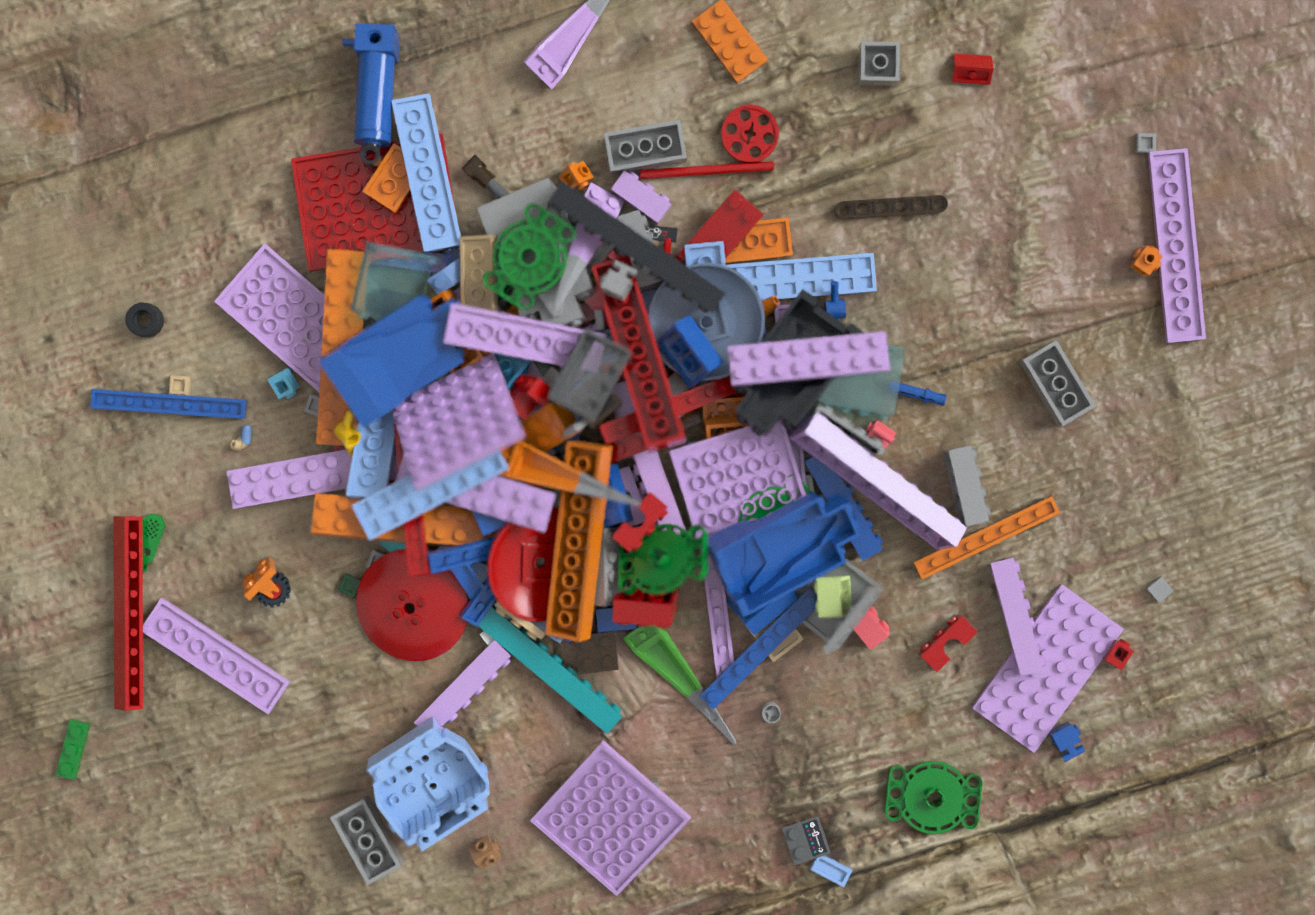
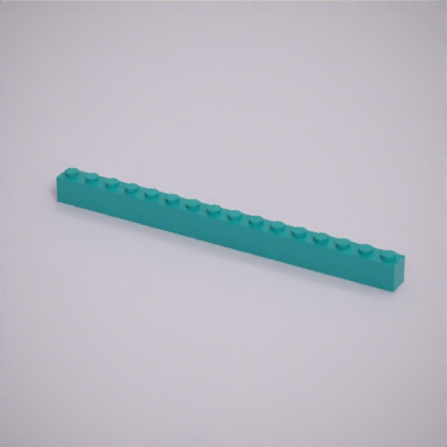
[378,541,623,734]

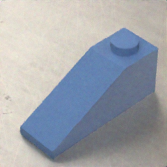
[427,256,460,295]

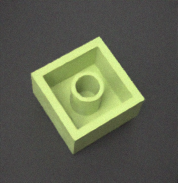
[814,575,852,617]

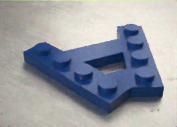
[427,537,497,627]

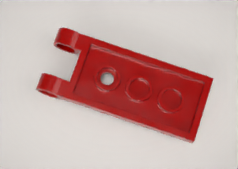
[675,189,764,264]

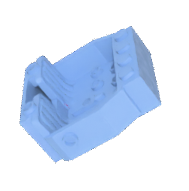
[367,717,490,851]

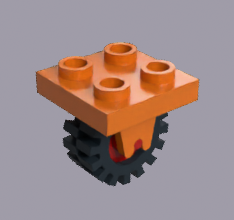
[243,556,291,608]

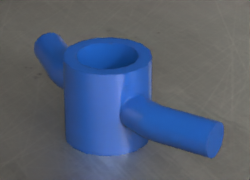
[825,281,846,321]

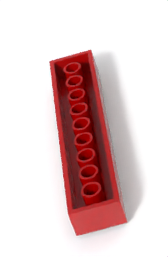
[592,255,686,454]

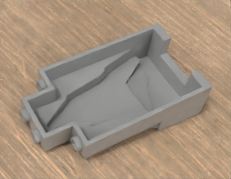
[478,178,596,328]

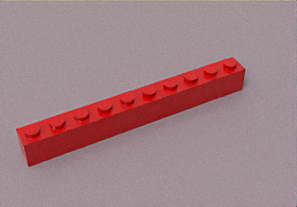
[113,516,143,711]

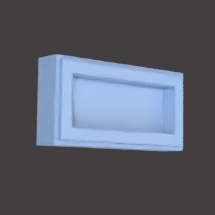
[809,855,852,887]

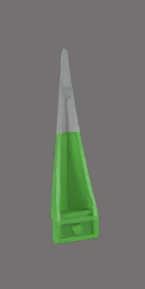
[623,625,737,745]

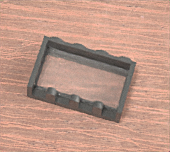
[548,329,632,423]

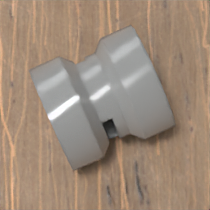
[761,702,781,723]

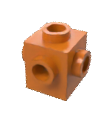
[558,161,594,191]
[1129,245,1163,277]

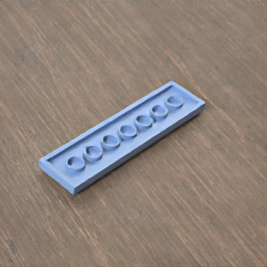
[391,93,461,253]

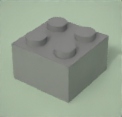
[858,41,900,86]

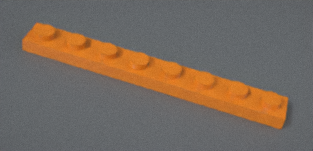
[913,496,1060,580]

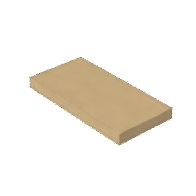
[460,235,498,312]

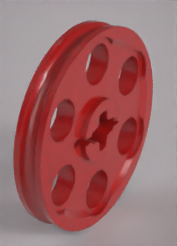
[721,105,779,163]

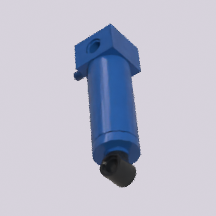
[342,23,400,169]

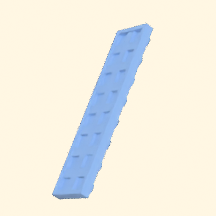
[726,253,877,300]
[352,450,509,541]

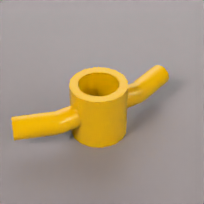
[334,409,361,457]

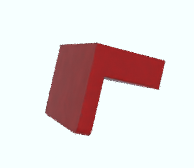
[952,53,994,85]

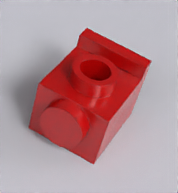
[1103,639,1134,670]

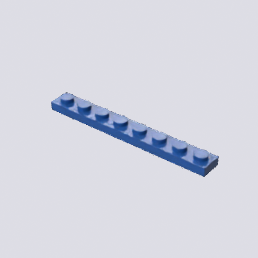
[90,389,247,419]
[700,588,818,710]

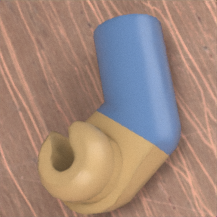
[230,426,252,451]

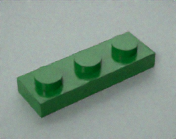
[56,719,91,780]

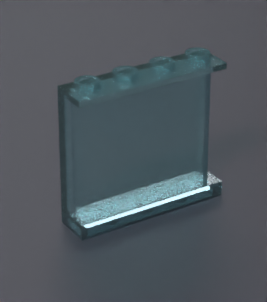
[350,242,442,320]
[816,345,906,420]

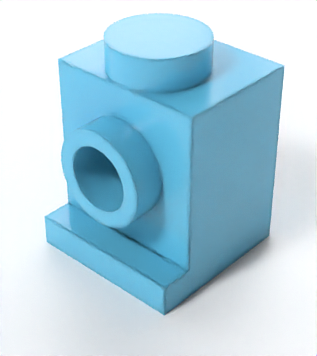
[267,367,300,399]

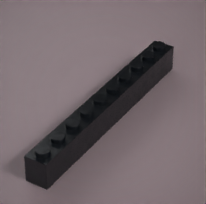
[549,181,726,314]

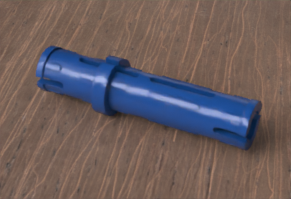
[887,380,947,406]

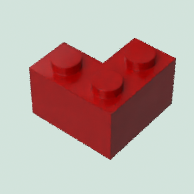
[509,373,551,420]

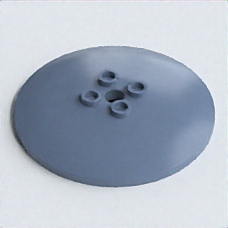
[648,263,765,380]

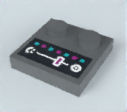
[782,816,831,865]

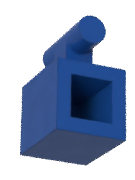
[1049,721,1085,762]

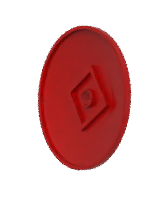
[487,507,559,622]
[356,548,469,661]

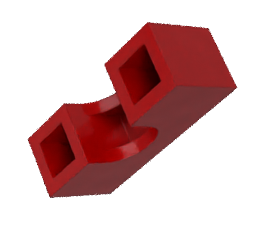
[612,492,668,552]
[918,614,978,672]

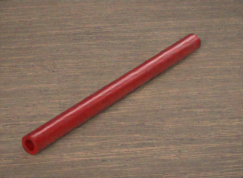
[640,161,774,179]

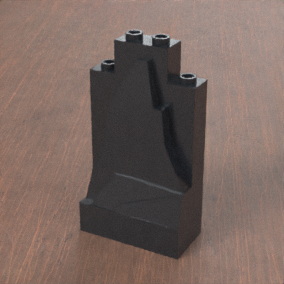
[733,289,865,438]

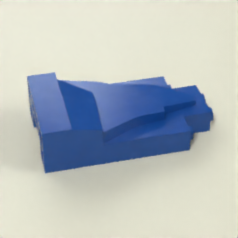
[319,293,465,428]
[708,491,860,617]

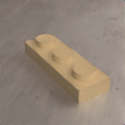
[494,600,545,640]

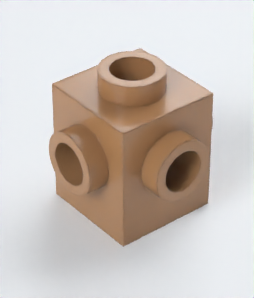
[468,835,502,870]

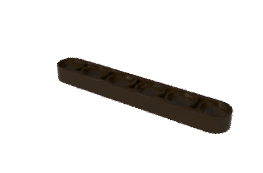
[834,195,948,220]

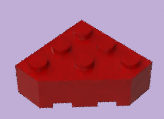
[613,587,679,629]

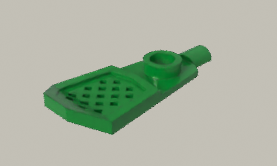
[142,513,166,572]

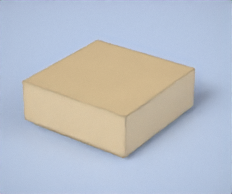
[169,375,191,396]

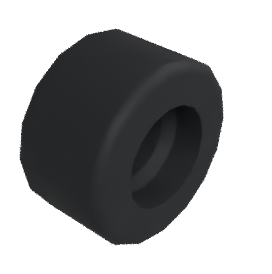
[125,302,164,338]

